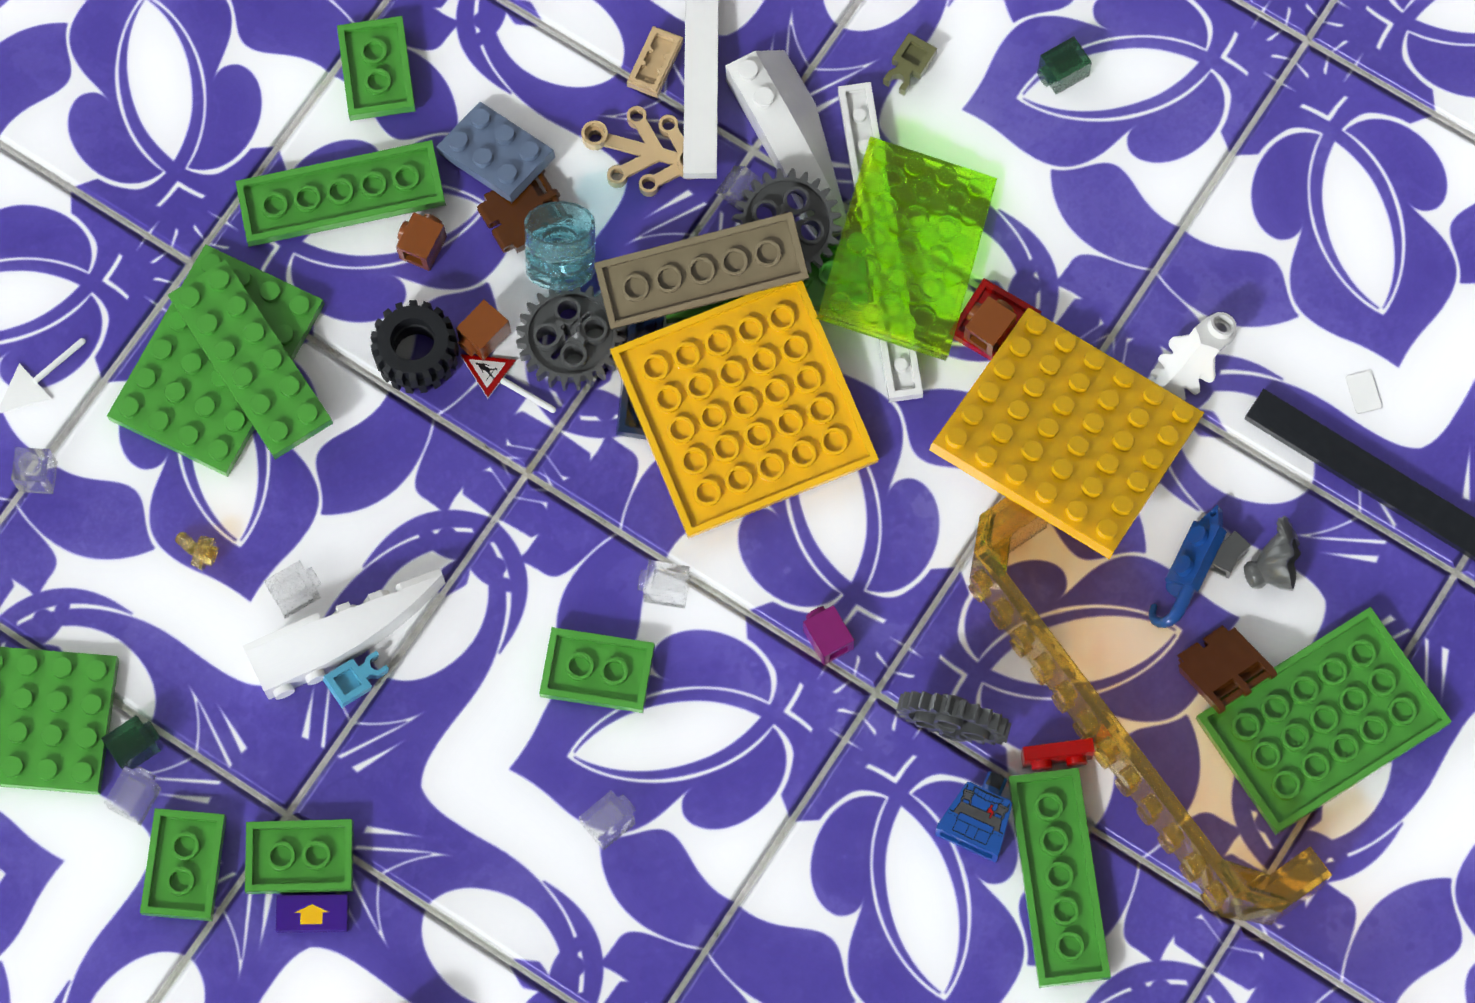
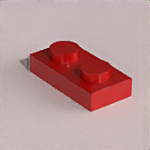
[1021,738,1095,772]

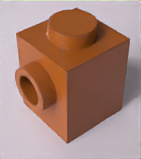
[396,212,447,271]
[963,296,1017,357]
[456,300,511,361]

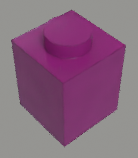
[803,605,854,665]

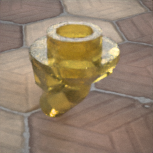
[175,532,219,571]

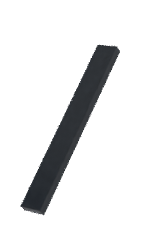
[1244,389,1475,561]

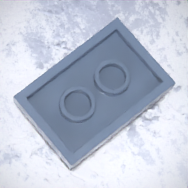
[436,102,556,203]

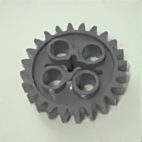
[732,168,842,274]
[516,282,626,391]
[896,691,1011,745]

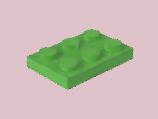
[337,16,416,121]
[539,627,655,713]
[140,808,227,921]
[245,819,354,894]

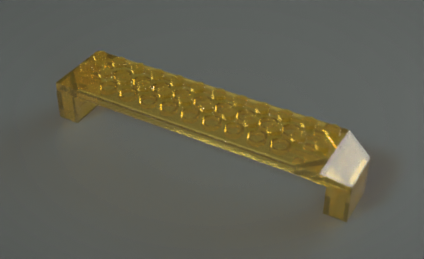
[968,497,1332,925]

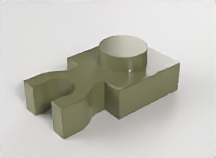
[883,33,937,96]

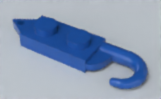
[1149,505,1227,628]

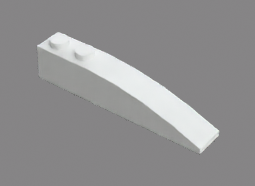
[725,50,850,238]
[243,568,446,700]

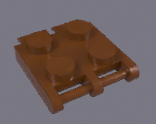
[477,169,575,253]
[1177,625,1277,714]

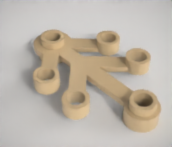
[581,106,684,197]

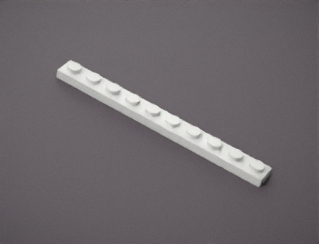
[838,82,923,403]

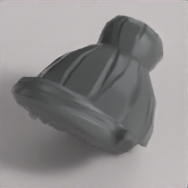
[1244,516,1301,591]

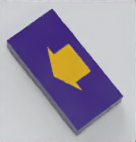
[276,894,349,933]

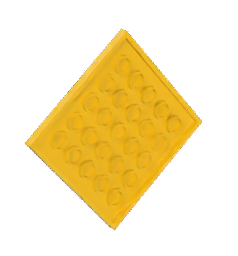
[610,281,879,539]
[929,307,1204,559]

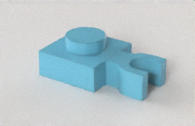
[323,651,389,708]

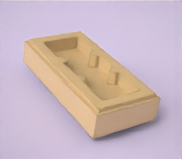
[627,26,684,98]

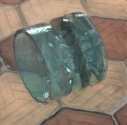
[524,201,596,291]

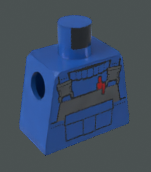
[935,771,1013,863]

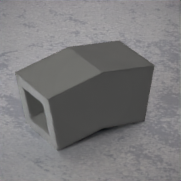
[1209,531,1251,579]

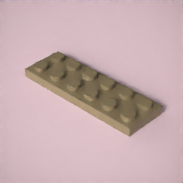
[594,212,810,330]

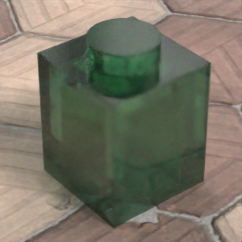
[1037,36,1092,94]
[101,715,161,774]

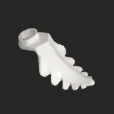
[1149,312,1237,401]

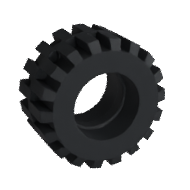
[370,300,459,394]

